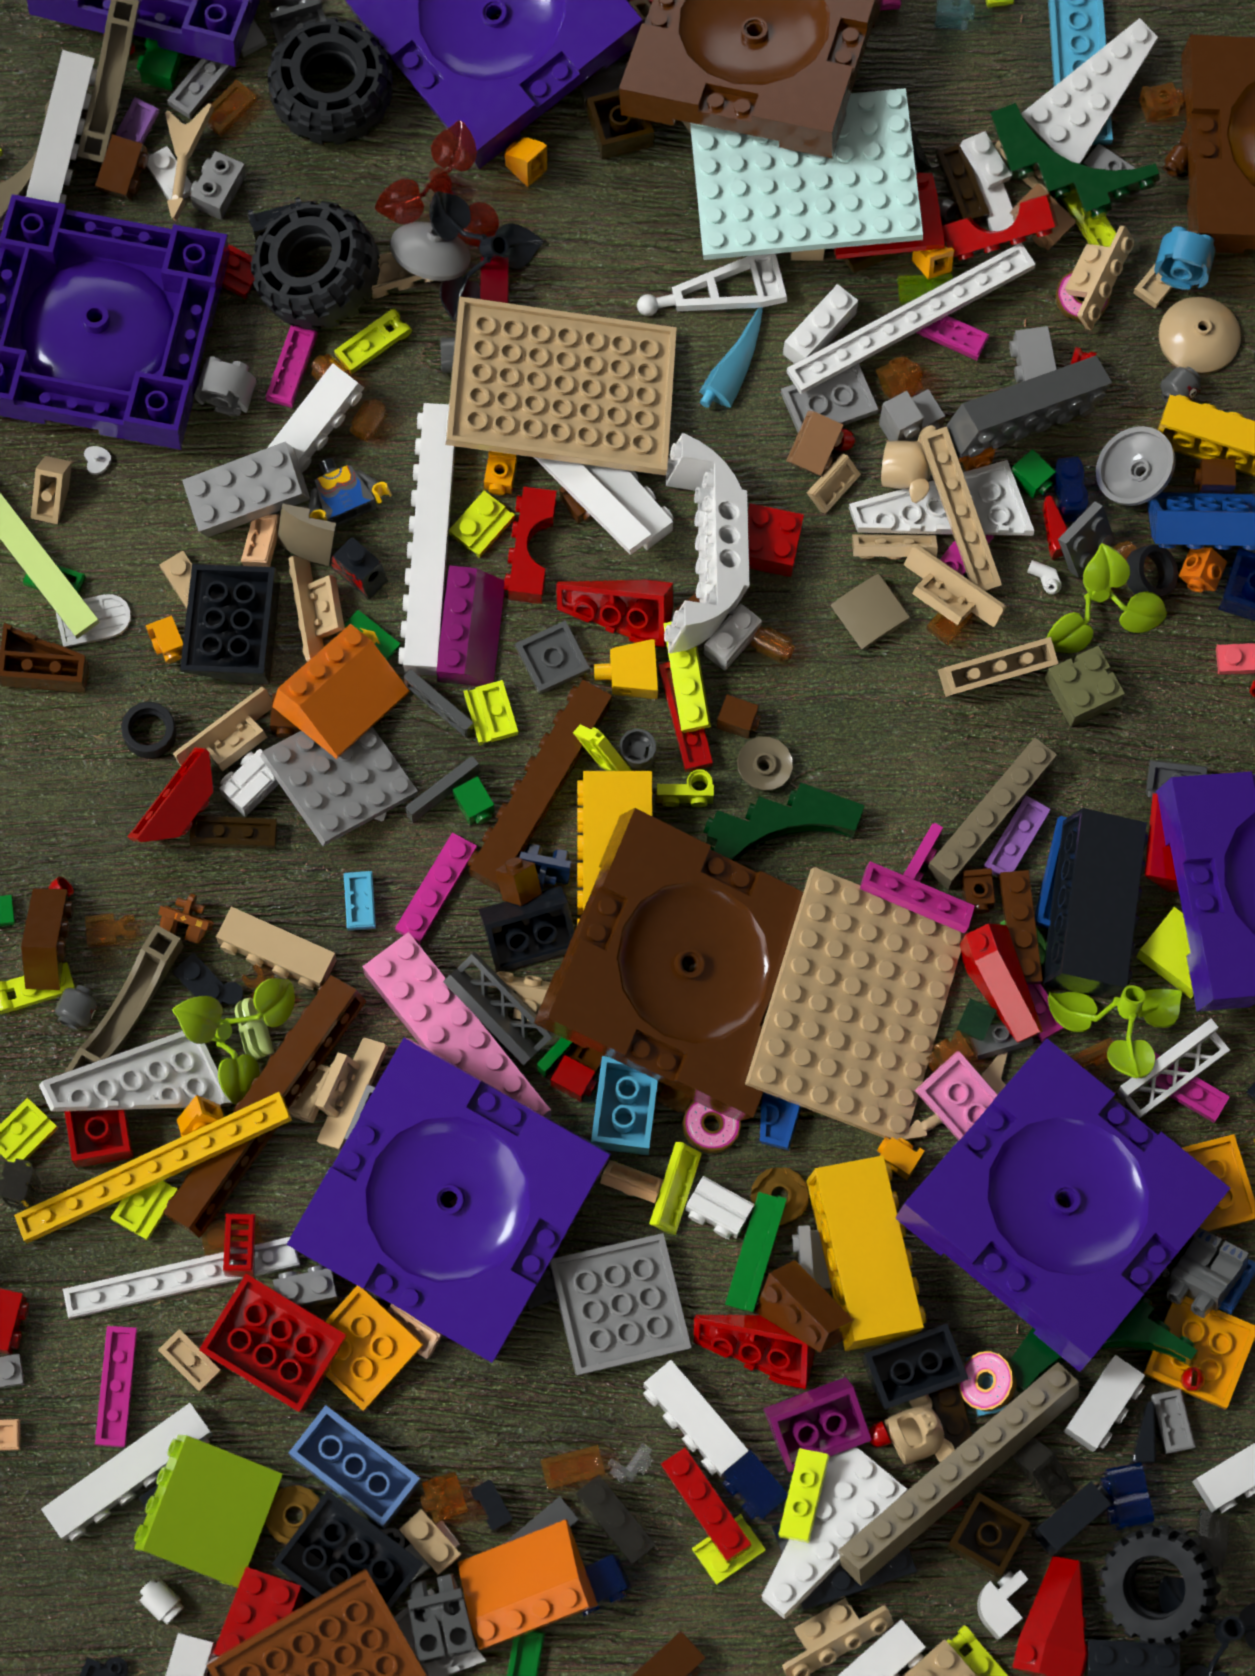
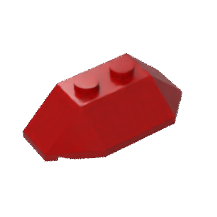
[127,747,213,842]

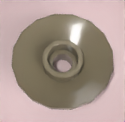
[737,737,793,791]

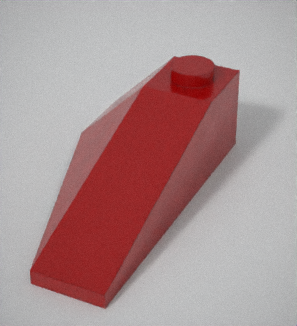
[556,580,673,647]
[959,923,1043,1043]
[694,1315,815,1389]
[1012,1556,1088,1676]

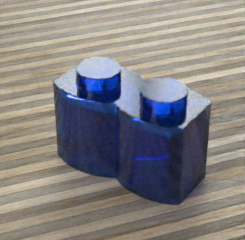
[1053,457,1088,522]
[1100,1463,1155,1531]

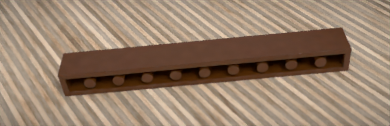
[163,975,366,1239]

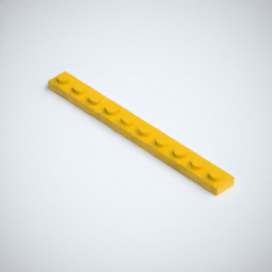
[14,1092,292,1244]

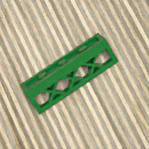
[725,1192,787,1313]

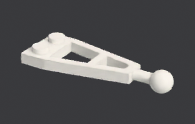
[637,253,787,316]

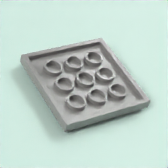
[260,727,418,846]
[549,1233,691,1376]

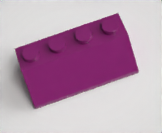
[436,566,505,686]

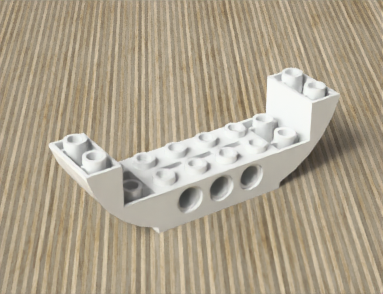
[664,433,749,653]

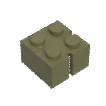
[1045,646,1125,727]

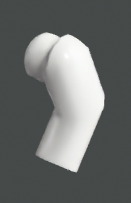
[1027,560,1061,595]

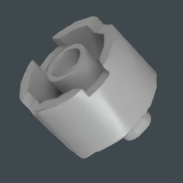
[194,357,257,416]

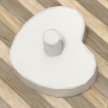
[84,446,112,475]

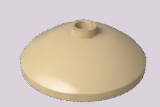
[1158,297,1241,375]

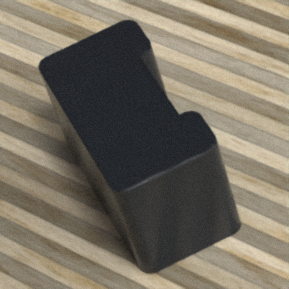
[471,1480,512,1533]

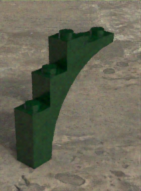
[990,103,1160,219]
[703,782,865,862]
[1009,1296,1198,1394]

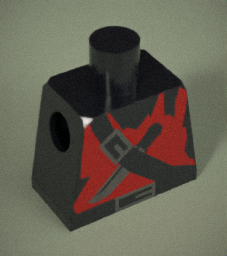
[330,537,388,600]

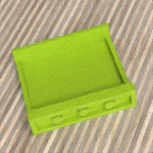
[134,1435,283,1588]

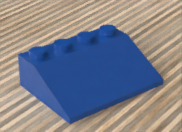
[1147,492,1255,550]

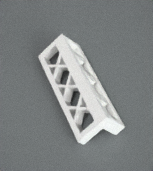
[1117,1019,1230,1119]

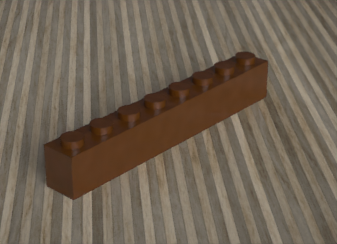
[468,680,612,892]

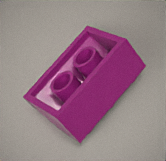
[763,1377,871,1472]

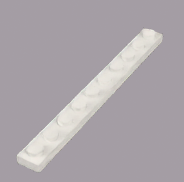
[787,243,1035,394]

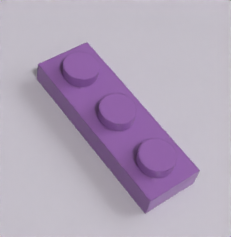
[983,795,1051,877]

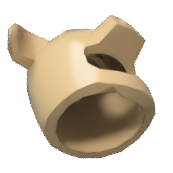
[881,425,936,503]
[885,1395,954,1465]

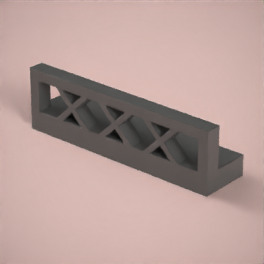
[443,952,555,1065]

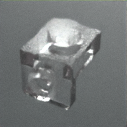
[607,1443,654,1483]

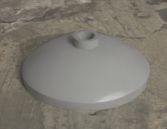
[390,222,471,281]
[1096,426,1176,506]

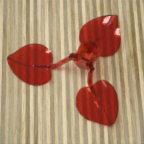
[375,120,499,247]

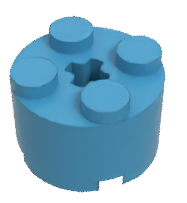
[1154,227,1215,290]

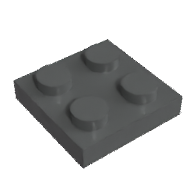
[1058,501,1115,577]
[515,620,590,695]

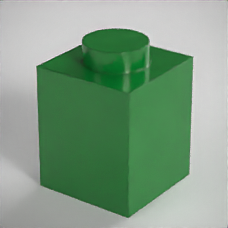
[1011,449,1055,499]
[453,776,495,826]

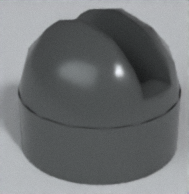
[938,199,957,223]

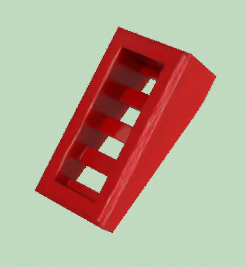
[1043,495,1067,560]
[223,1214,256,1277]

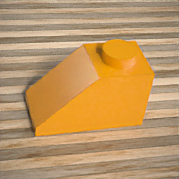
[505,137,547,187]

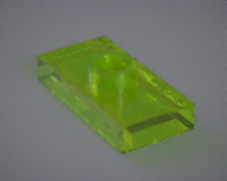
[897,274,953,305]

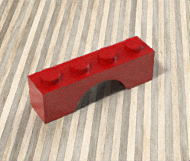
[942,194,1058,261]
[504,487,557,604]

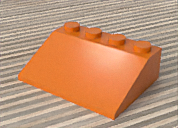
[273,624,409,759]
[458,1519,598,1650]

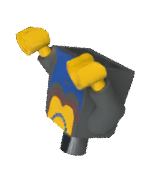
[308,458,392,526]

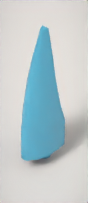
[699,307,763,408]

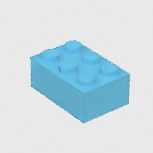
[591,1056,658,1155]

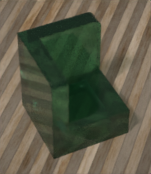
[954,998,997,1041]

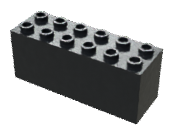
[1041,808,1148,999]

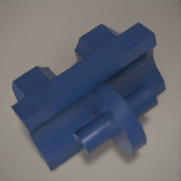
[519,844,571,891]

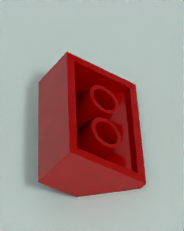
[1145,793,1179,892]

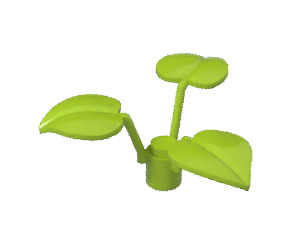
[1046,543,1167,653]
[172,978,295,1105]
[1048,985,1182,1079]

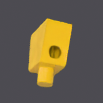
[594,639,658,699]

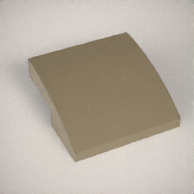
[277,504,336,566]
[830,574,911,650]

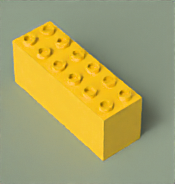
[577,771,652,925]
[806,1156,926,1351]

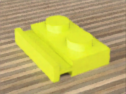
[448,491,515,558]
[463,680,518,746]
[573,725,632,771]
[0,1098,58,1170]
[111,1181,178,1241]
[692,1514,766,1586]

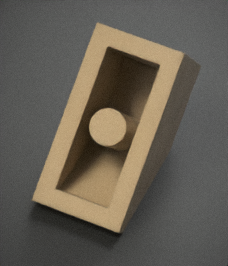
[31,456,72,524]

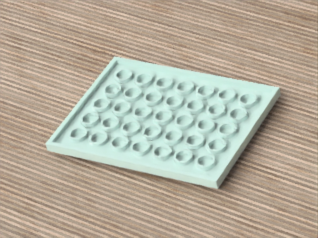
[690,88,923,260]

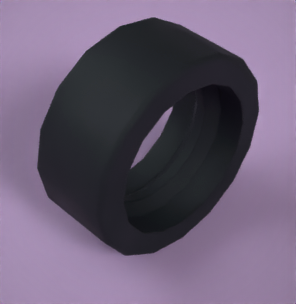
[1126,544,1178,597]
[121,701,177,759]

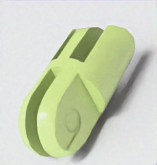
[235,998,274,1061]

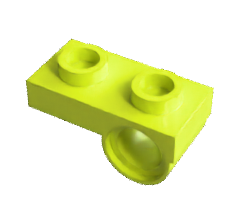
[656,770,714,807]

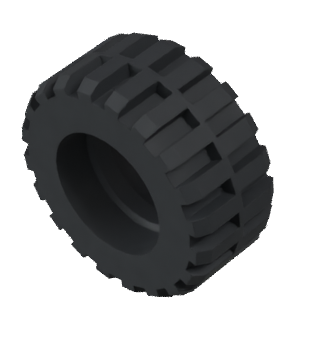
[1099,1525,1221,1645]

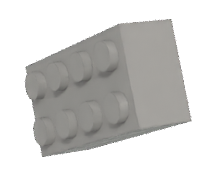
[182,442,310,537]

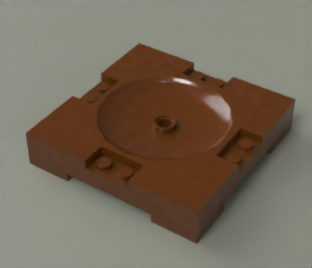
[619,0,883,158]
[1181,35,1255,254]
[534,808,804,1121]

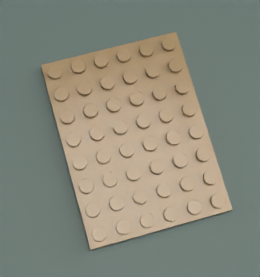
[445,296,677,475]
[745,867,967,1140]

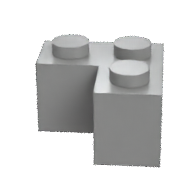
[879,389,945,441]

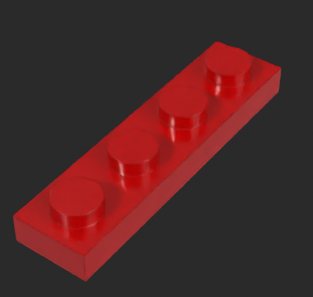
[658,662,713,772]
[661,1448,752,1563]

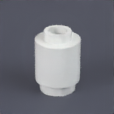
[139,1579,184,1624]

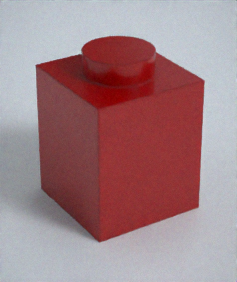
[551,1055,597,1102]

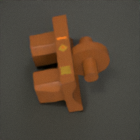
[158,893,214,944]

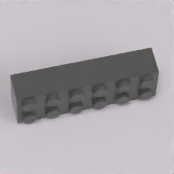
[946,356,1112,459]

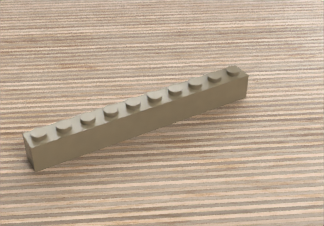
[839,1362,1079,1585]

